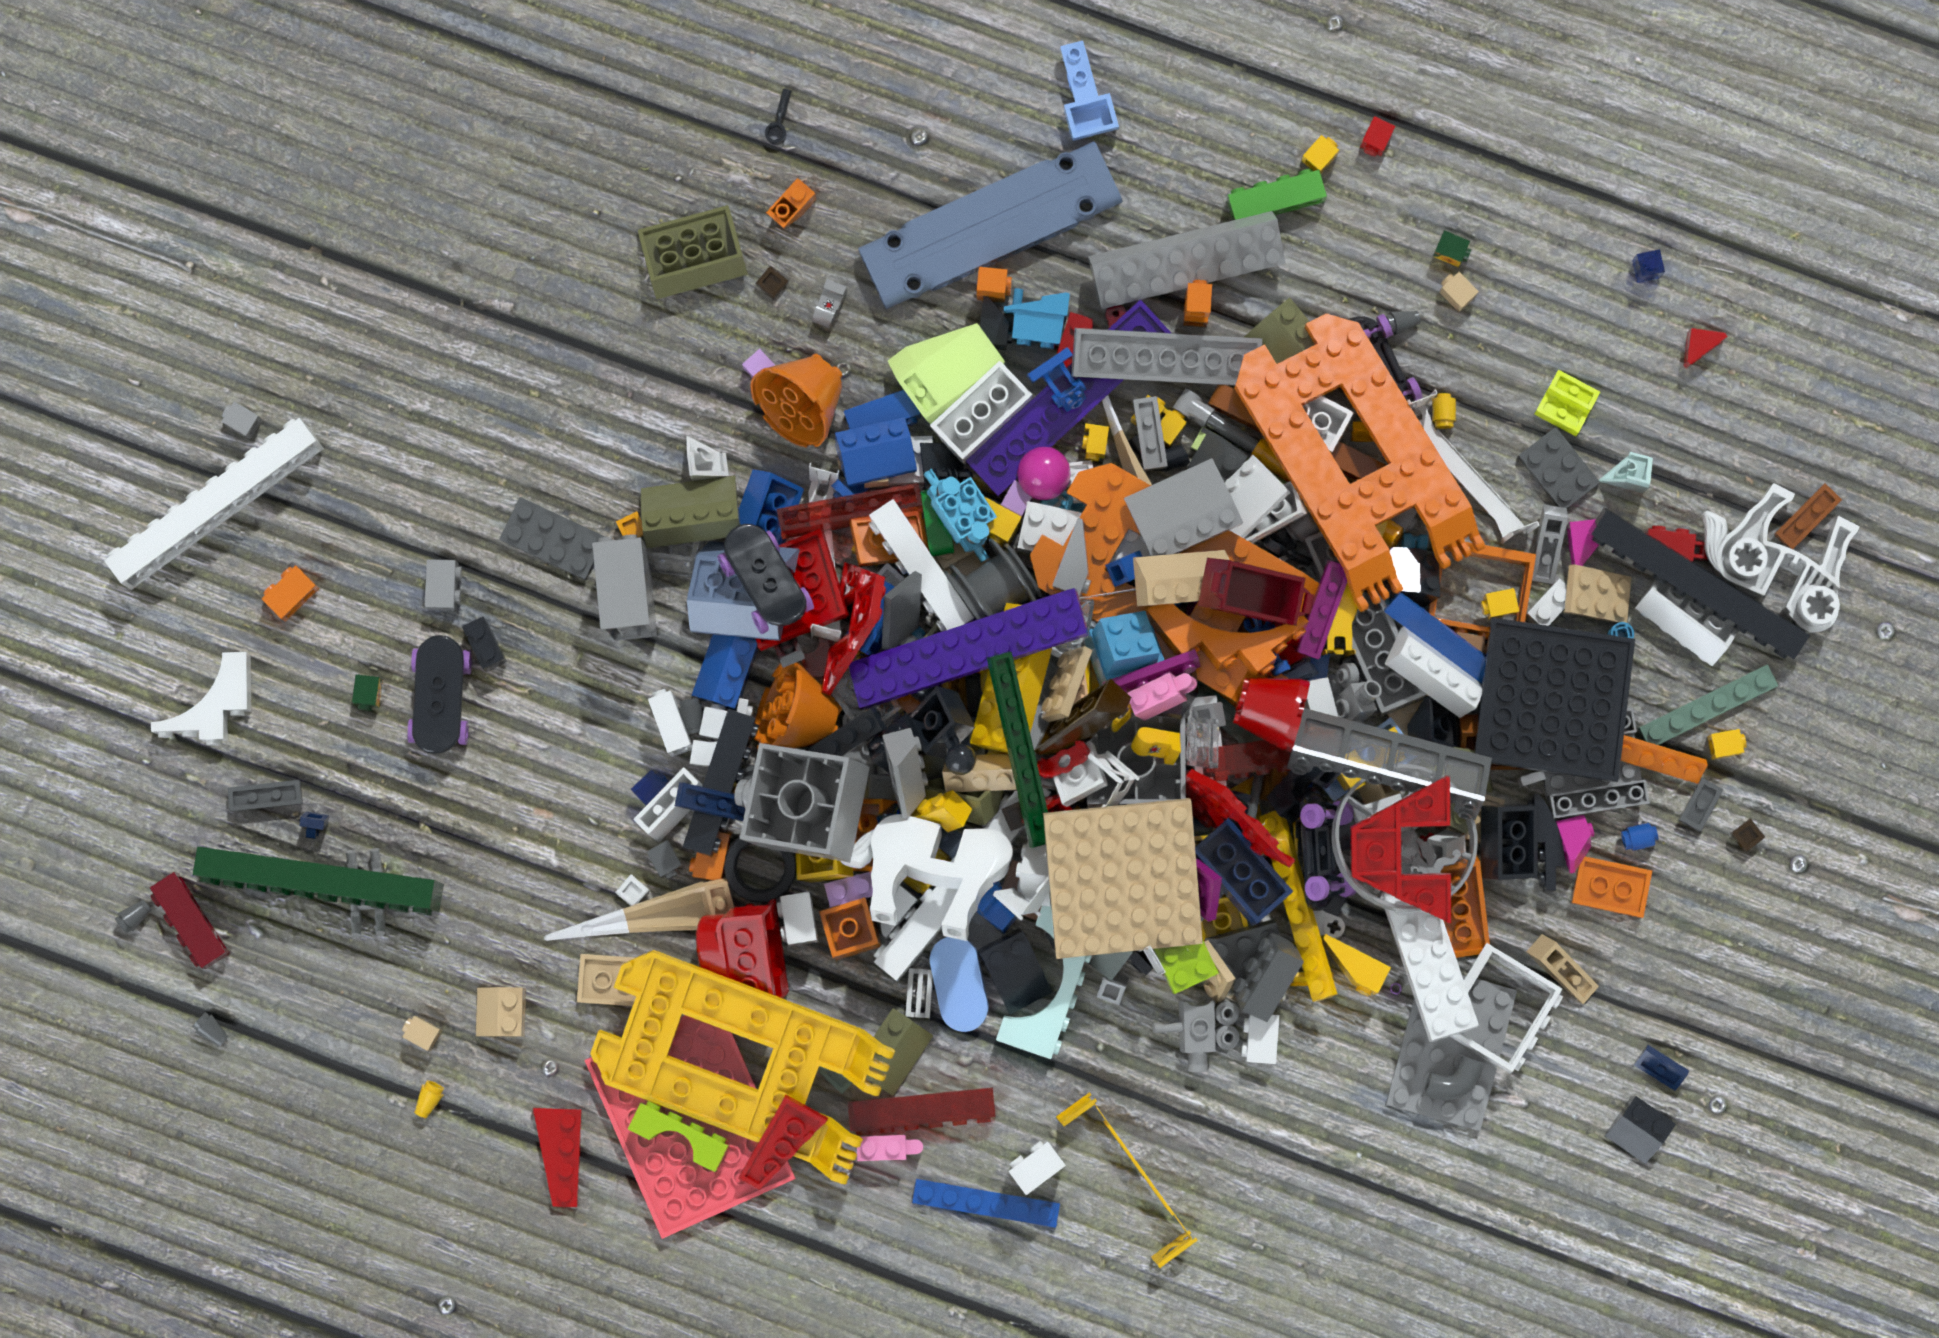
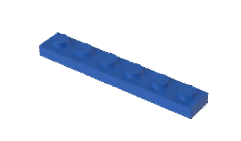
[912,1179,1060,1228]

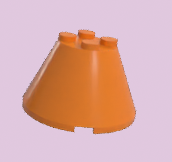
[751,354,843,448]
[754,662,842,749]

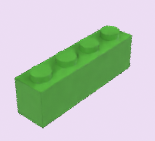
[1227,169,1327,221]

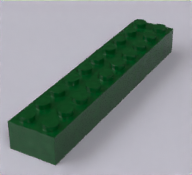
[192,846,444,916]

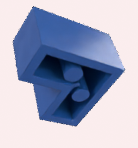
[976,881,1018,934]

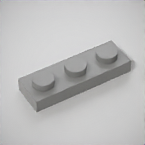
[1133,396,1168,471]

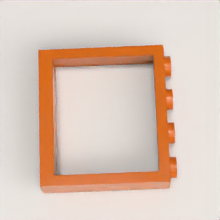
[1427,542,1536,640]

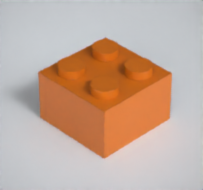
[819,897,882,961]

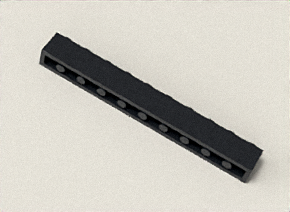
[1589,507,1810,659]

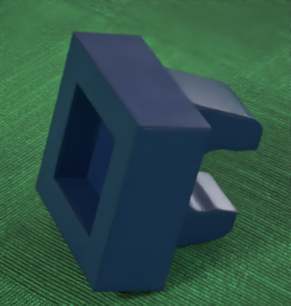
[299,812,329,839]

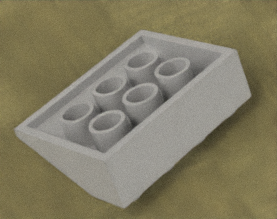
[1124,458,1243,556]

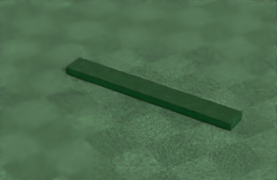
[986,651,1048,848]

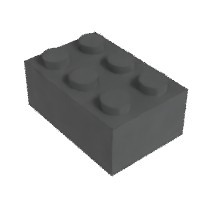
[1233,931,1304,1022]

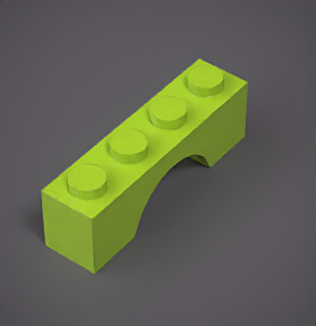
[628,1101,729,1172]

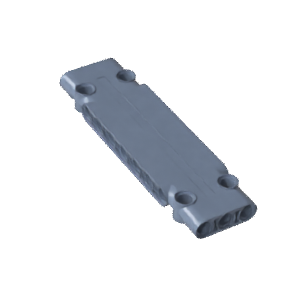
[858,142,1123,309]

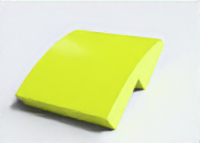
[1534,370,1600,437]

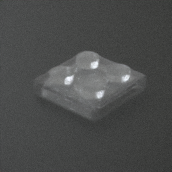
[1185,716,1219,768]

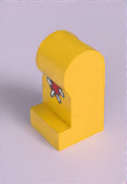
[1131,727,1181,765]

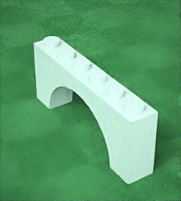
[996,906,1092,1059]

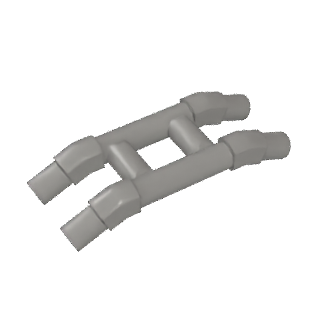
[346,848,386,937]

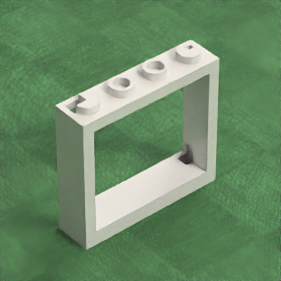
[1449,943,1563,1074]

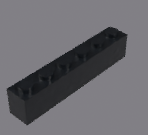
[683,709,759,857]

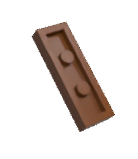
[1774,483,1842,549]

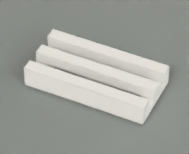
[906,968,933,1018]

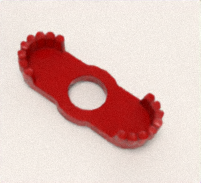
[1037,740,1090,779]

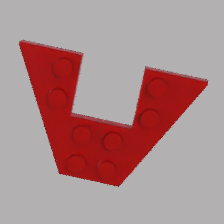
[821,562,886,695]
[1186,769,1296,868]
[1351,776,1451,923]

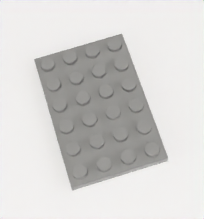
[1385,975,1517,1131]

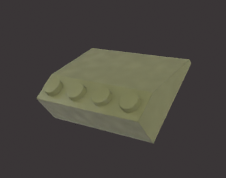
[638,205,748,300]
[1244,298,1315,364]
[641,475,741,548]

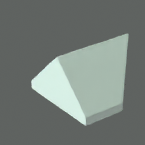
[1599,452,1653,493]

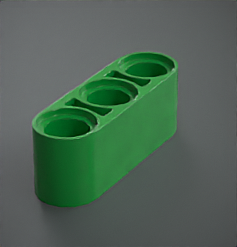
[921,489,954,557]

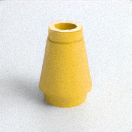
[414,1080,444,1118]

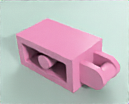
[1127,673,1197,721]
[857,1135,923,1161]

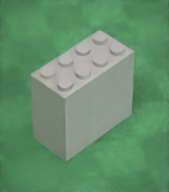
[592,535,657,641]

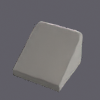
[1192,702,1226,731]
[1097,973,1129,1005]

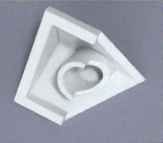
[686,435,729,481]

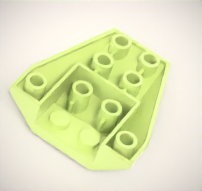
[888,323,1005,424]

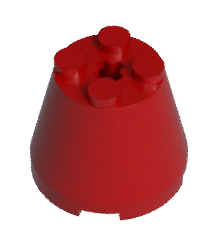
[1233,677,1310,752]

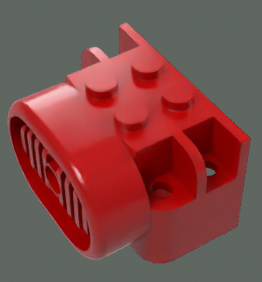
[696,899,789,999]

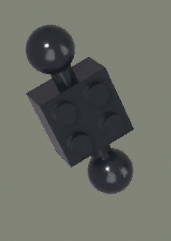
[907,684,976,775]

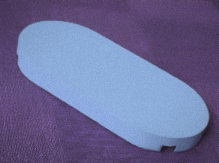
[930,937,989,1032]

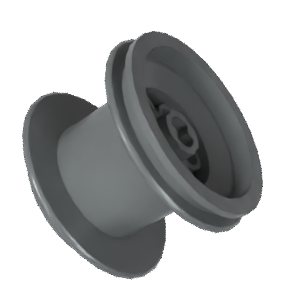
[943,538,1042,621]

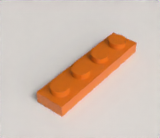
[1621,735,1708,784]

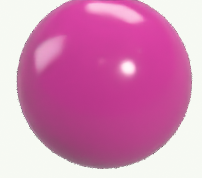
[1017,447,1071,500]

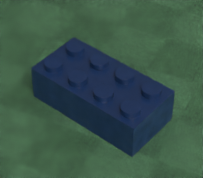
[1195,818,1293,926]

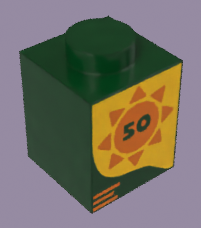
[1433,230,1472,268]
[352,674,383,711]

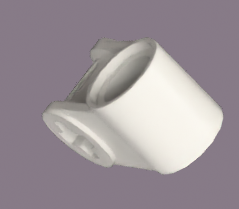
[1313,910,1345,939]

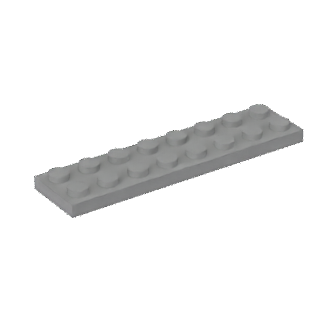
[1071,328,1262,385]

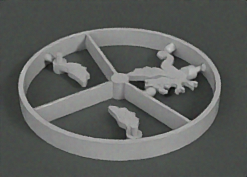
[1332,765,1478,912]

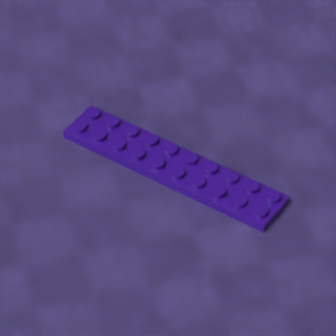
[966,299,1171,496]
[849,588,1089,710]

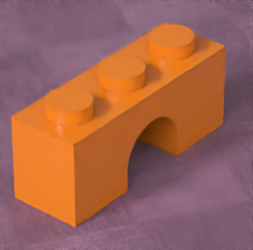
[1183,280,1212,327]

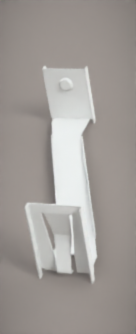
[1407,389,1540,544]
[808,463,841,642]
[993,750,1140,921]

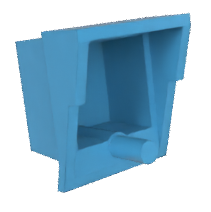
[1004,288,1070,349]
[1084,611,1164,686]

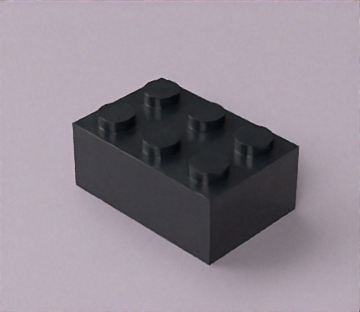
[1481,804,1538,880]

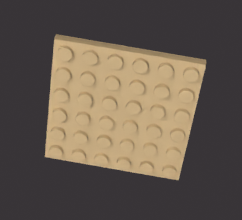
[1043,798,1203,959]

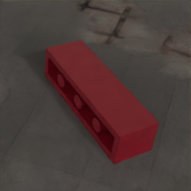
[150,872,230,969]

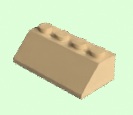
[1133,550,1230,606]

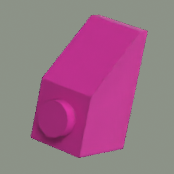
[1566,519,1599,566]
[1556,815,1594,873]

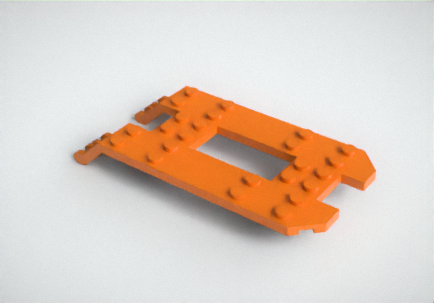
[1234,313,1485,612]
[1030,463,1319,703]

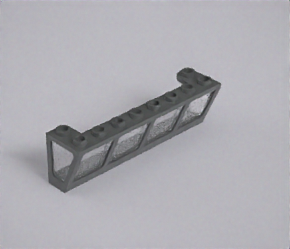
[1286,708,1492,819]

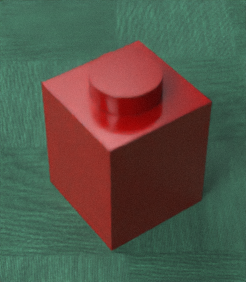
[1360,116,1395,157]

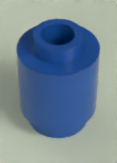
[1621,822,1659,851]

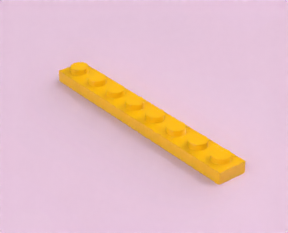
[1259,810,1338,1002]

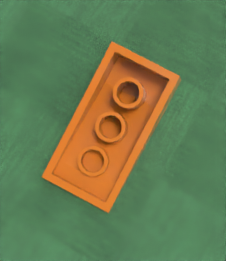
[1440,855,1490,958]

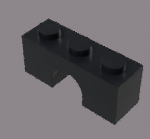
[1266,746,1341,823]

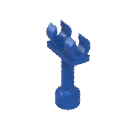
[1244,618,1291,677]

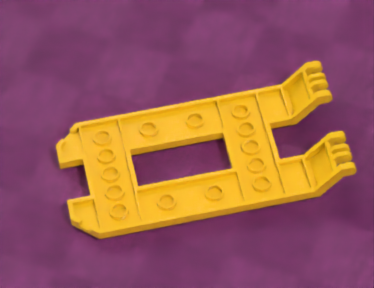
[590,950,895,1185]

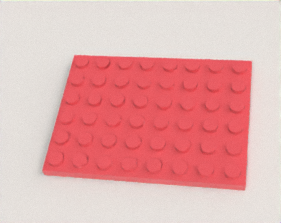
[584,1015,796,1239]

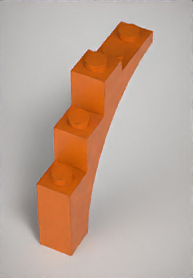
[1146,603,1309,678]

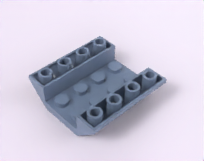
[687,541,800,641]

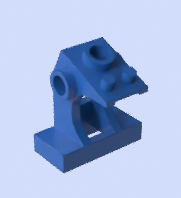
[1027,347,1087,412]

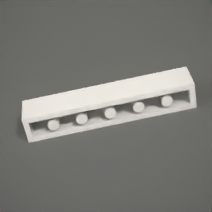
[868,499,975,632]

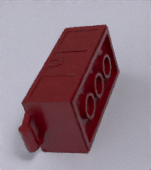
[1198,558,1314,626]

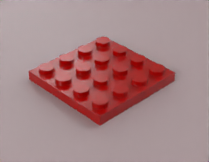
[756,528,849,651]

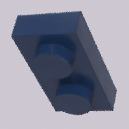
[1634,1045,1689,1091]

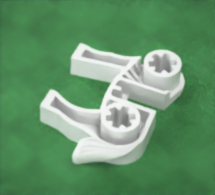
[1702,483,1860,633]
[841,814,1013,941]

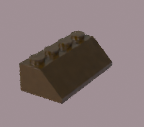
[1034,678,1132,755]

